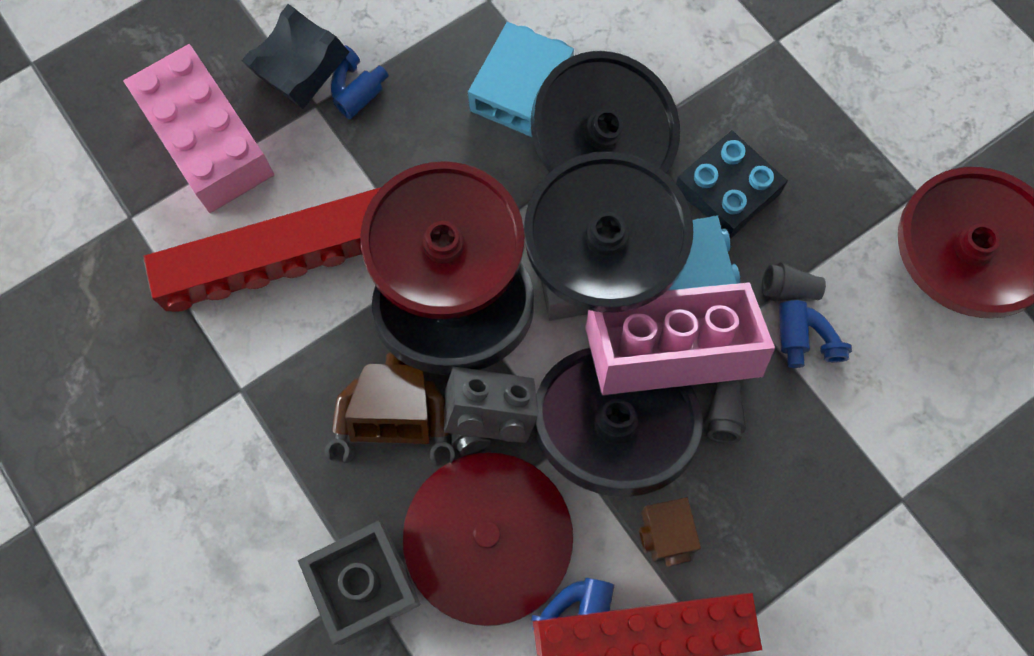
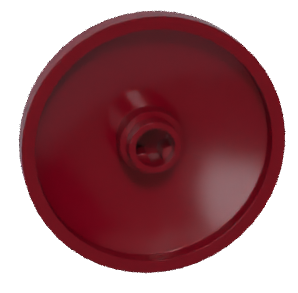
[360,161,524,319]
[898,167,1034,318]
[403,453,573,626]

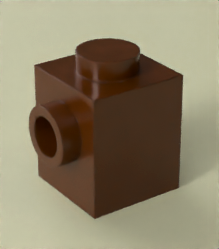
[639,497,701,567]

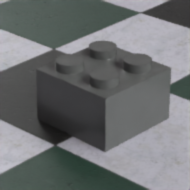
[297,520,421,645]

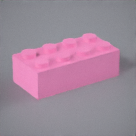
[123,44,275,213]
[585,282,775,395]

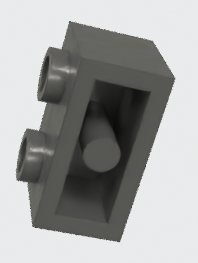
[443,367,538,443]

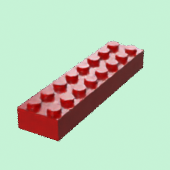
[533,593,762,656]

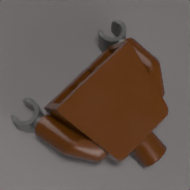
[325,352,455,466]

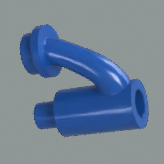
[331,45,389,119]
[779,300,852,368]
[531,578,615,631]

